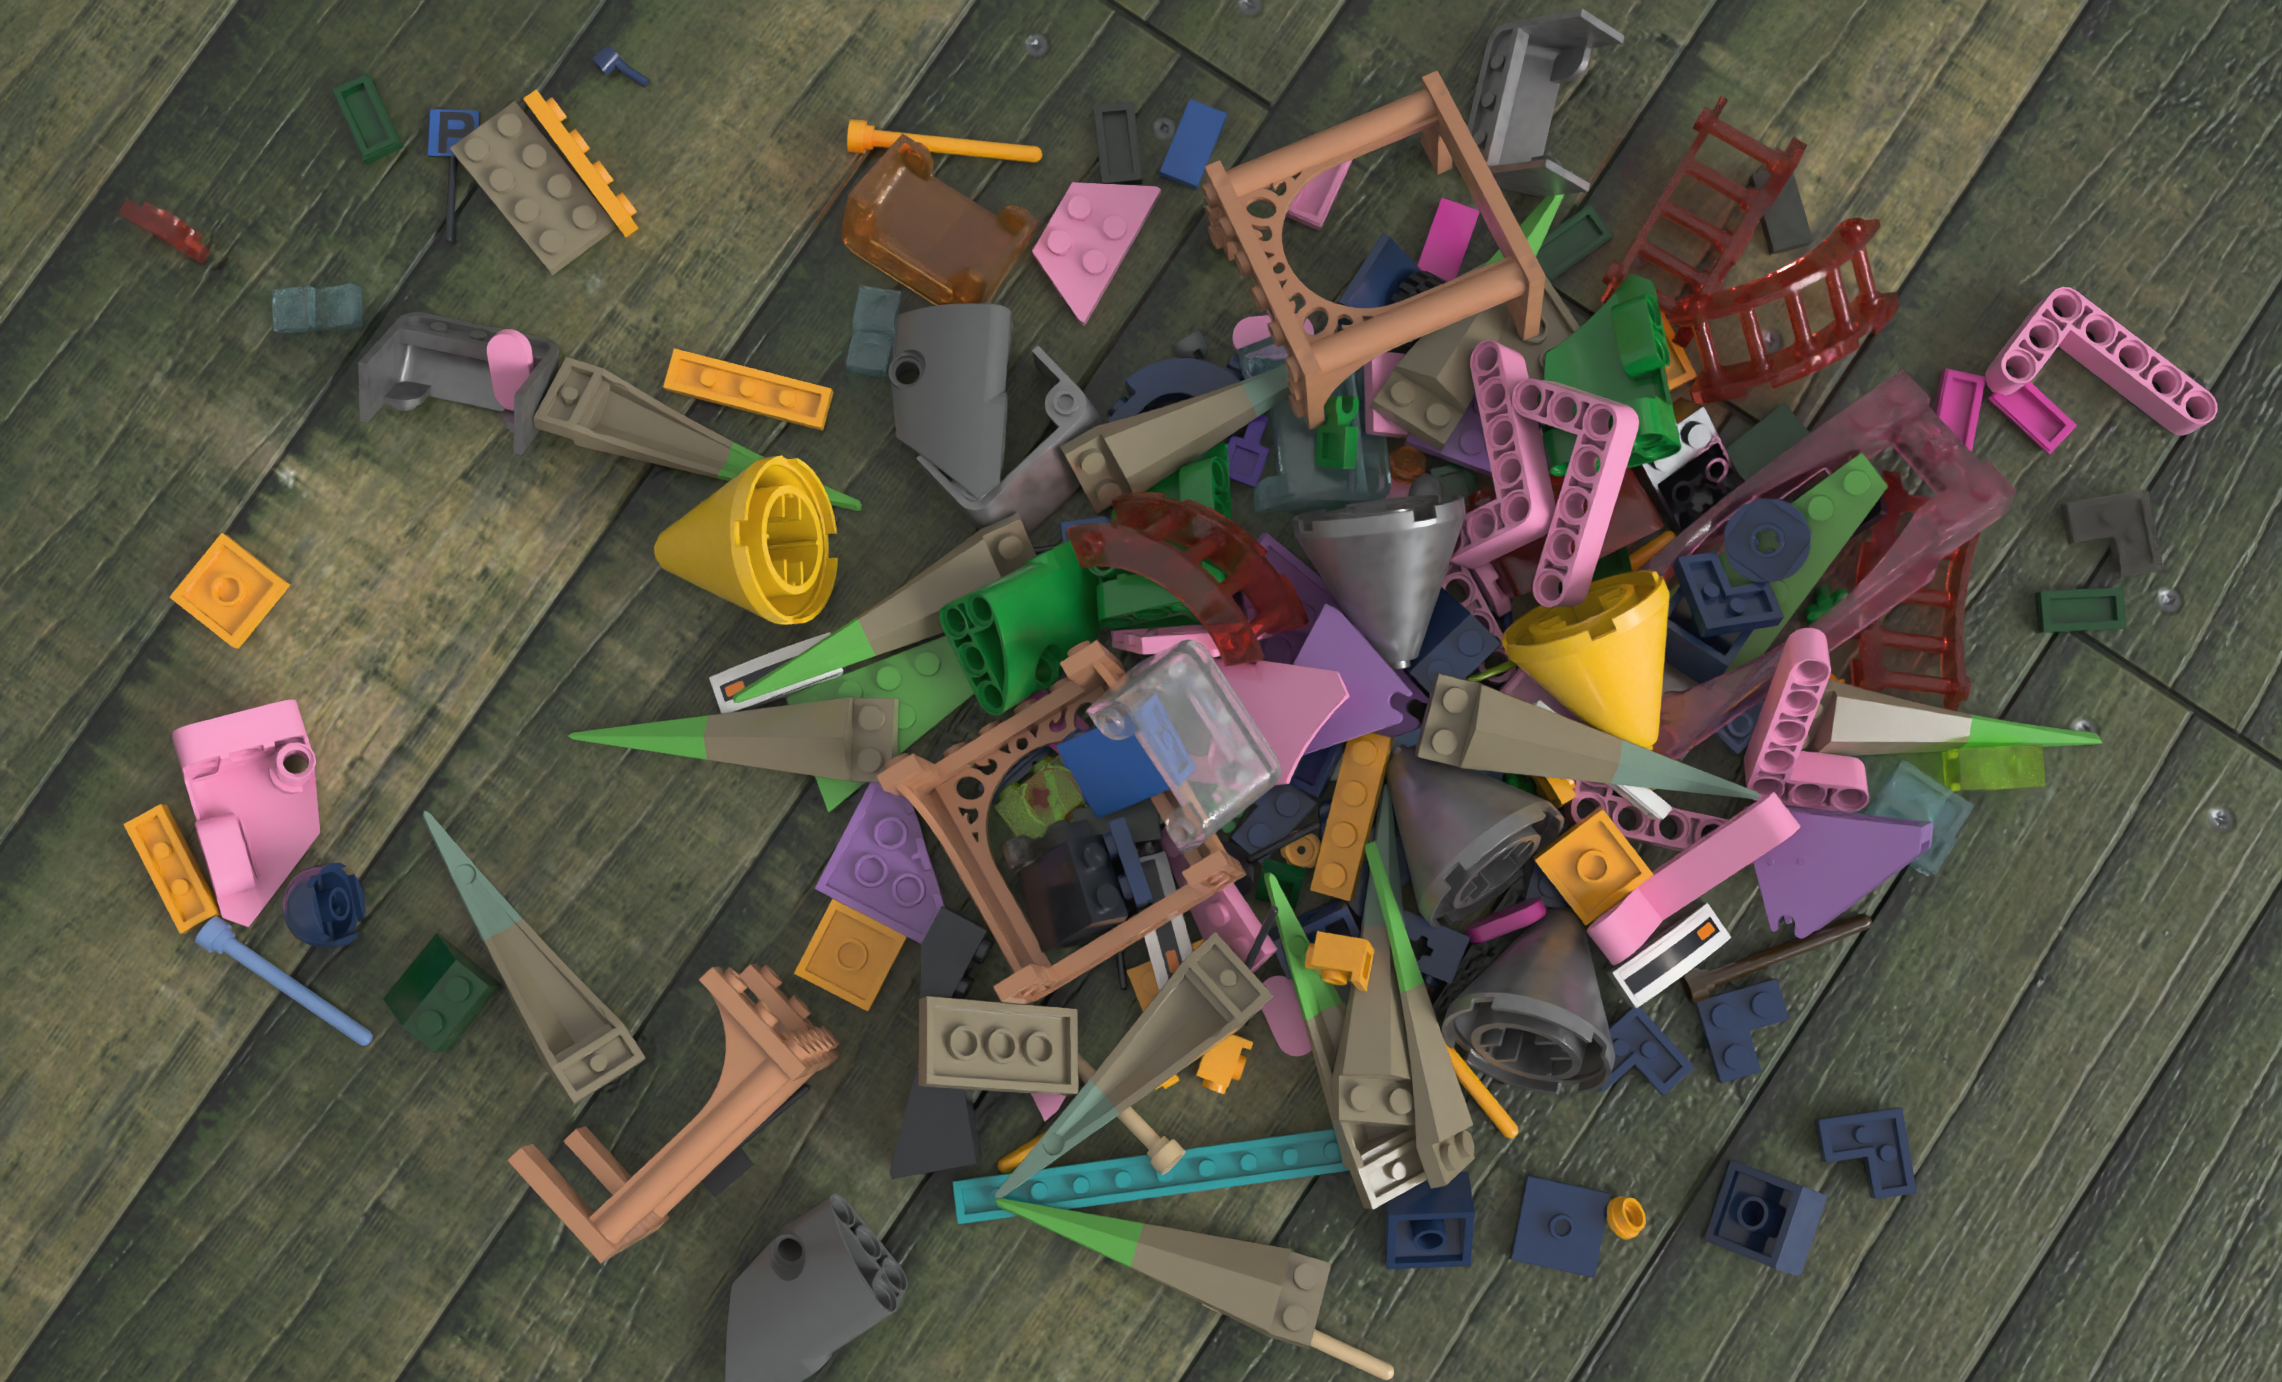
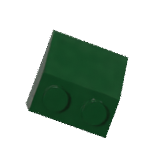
[383,933,502,1053]

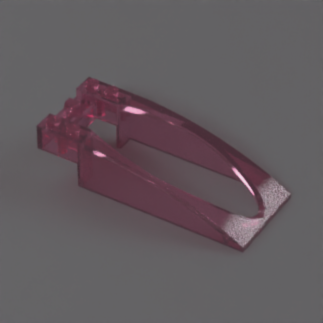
[1637,369,2017,760]

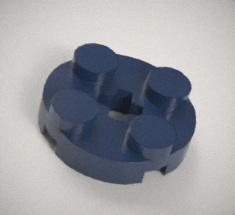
[1724,498,1812,583]

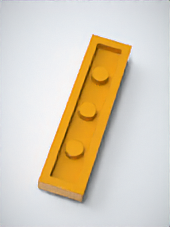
[523,89,639,237]
[663,348,834,431]
[1310,732,1394,901]

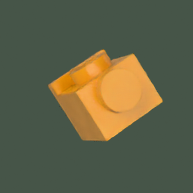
[1305,931,1375,992]
[1196,1034,1254,1094]

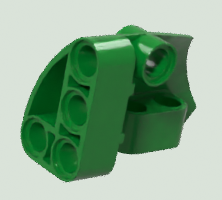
[1537,273,1682,476]
[1087,441,1232,629]
[939,524,1108,716]

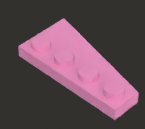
[1158,826,1278,974]

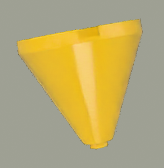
[654,455,838,625]
[1501,570,1670,751]

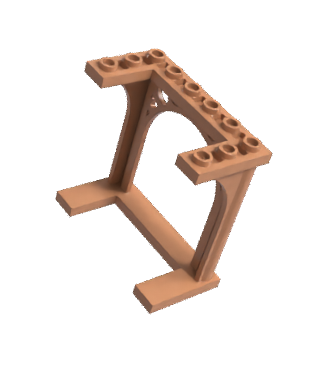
[1201,71,1546,430]
[876,640,1247,1005]
[507,964,842,1263]

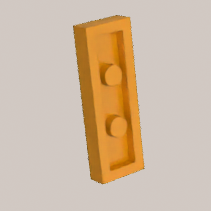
[124,804,221,934]

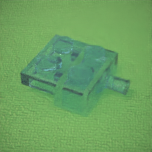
[1865,759,1974,876]

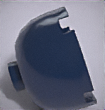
[282,863,365,947]

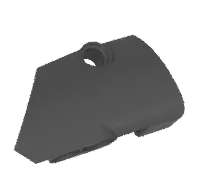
[889,303,1013,499]
[725,1193,908,1382]

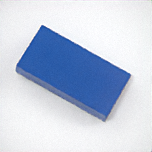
[1159,99,1227,191]

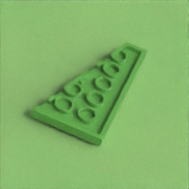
[1669,452,1888,703]
[786,636,975,813]

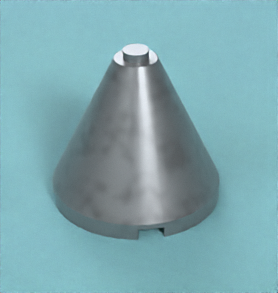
[1293,494,1466,670]
[1385,744,1564,928]
[1442,907,1615,1095]

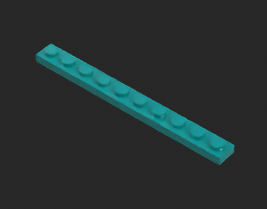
[953,1128,1349,1224]

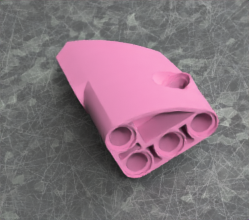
[1167,654,1349,793]
[172,700,320,928]

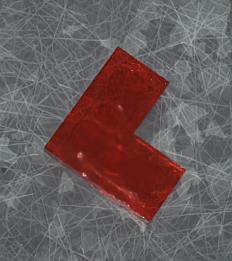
[118,199,211,264]

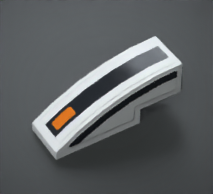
[709,632,843,714]
[1137,851,1193,992]
[1606,903,1731,1008]

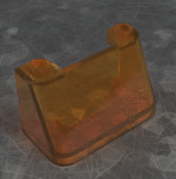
[841,133,1039,306]

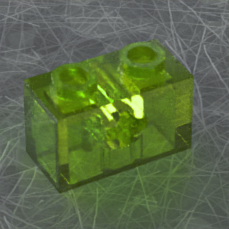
[1942,744,2046,793]
[994,755,1085,847]

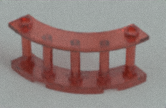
[1600,96,1807,349]
[1668,217,1900,404]
[1851,470,1992,712]
[1066,492,1310,667]

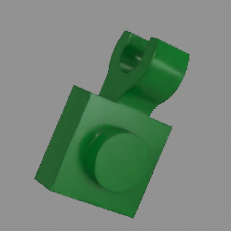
[1315,396,1359,469]

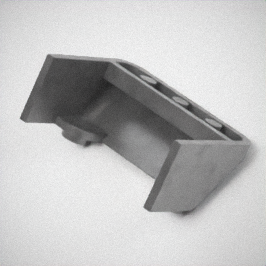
[1467,9,1624,197]
[358,312,559,455]
[916,346,1105,537]

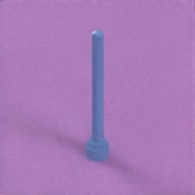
[195,916,373,1046]

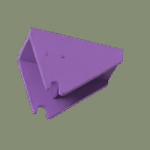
[1293,603,1429,755]
[1745,805,1933,939]

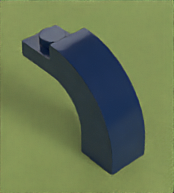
[1107,358,1240,423]

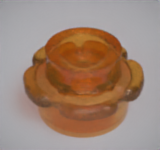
[1386,445,1426,484]

